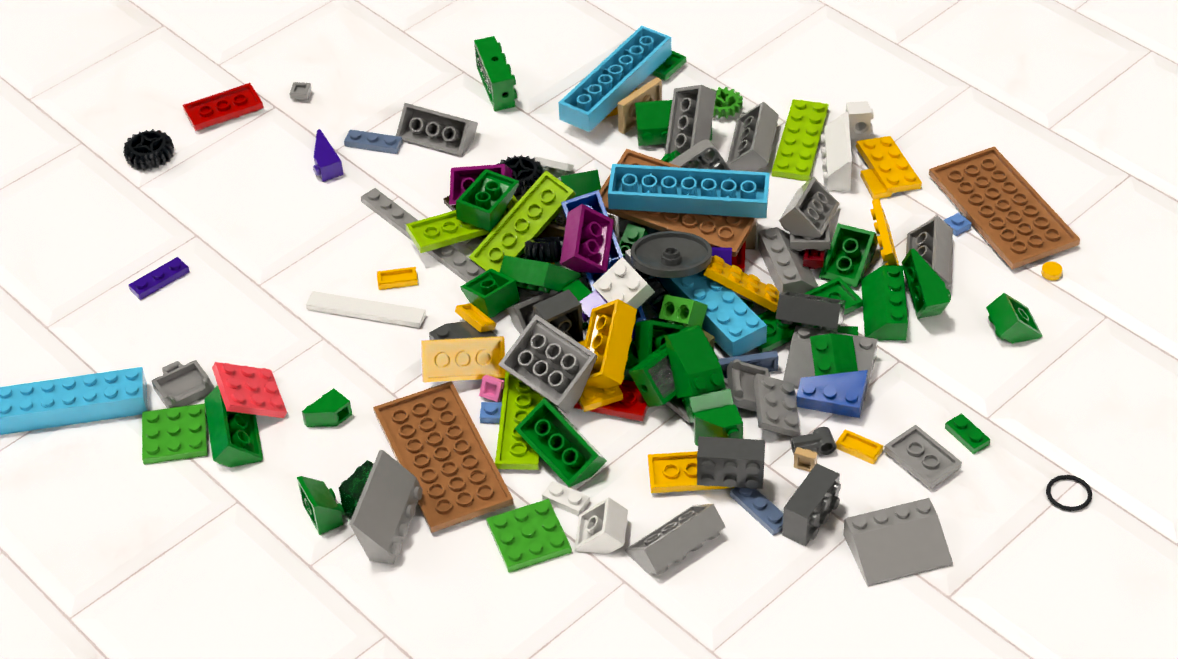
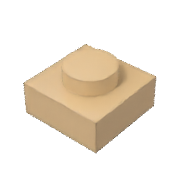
[794,447,818,472]

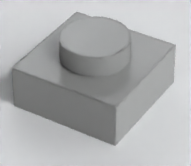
[289,82,312,100]

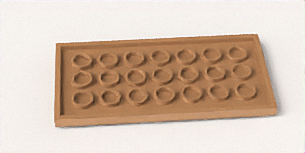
[929,146,1080,270]
[599,148,758,257]
[373,381,514,533]

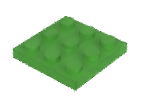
[142,403,208,465]
[486,499,572,573]

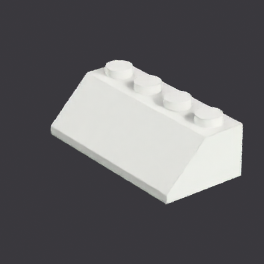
[820,112,852,191]

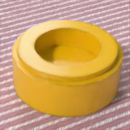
[1041,261,1062,280]

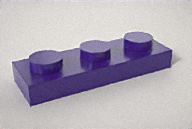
[128,257,190,300]

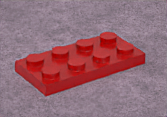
[182,83,264,131]
[573,380,648,422]

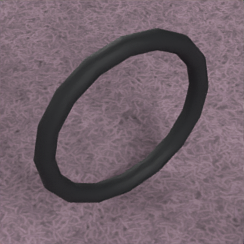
[1046,475,1092,511]

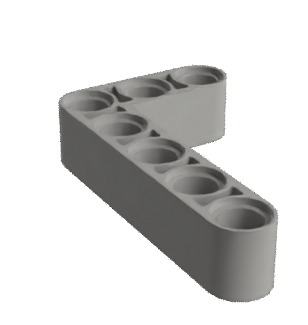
[669,139,731,170]

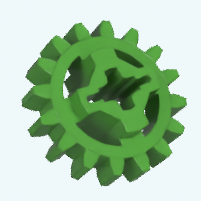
[713,87,743,119]

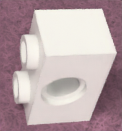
[845,101,874,143]

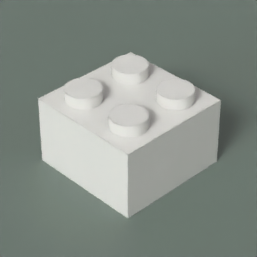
[592,257,655,309]

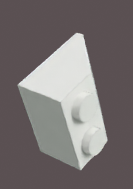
[574,497,628,554]

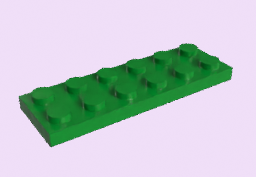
[756,277,863,353]

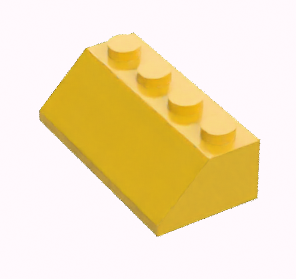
[584,299,637,389]

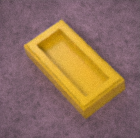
[860,169,892,200]
[377,267,418,290]
[455,303,497,332]
[836,429,884,465]

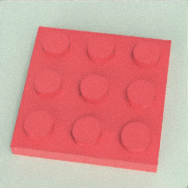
[212,362,287,418]

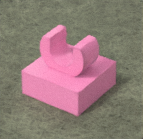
[479,375,505,402]

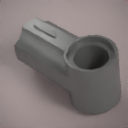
[790,427,837,455]

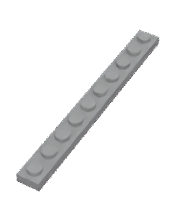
[360,188,486,283]

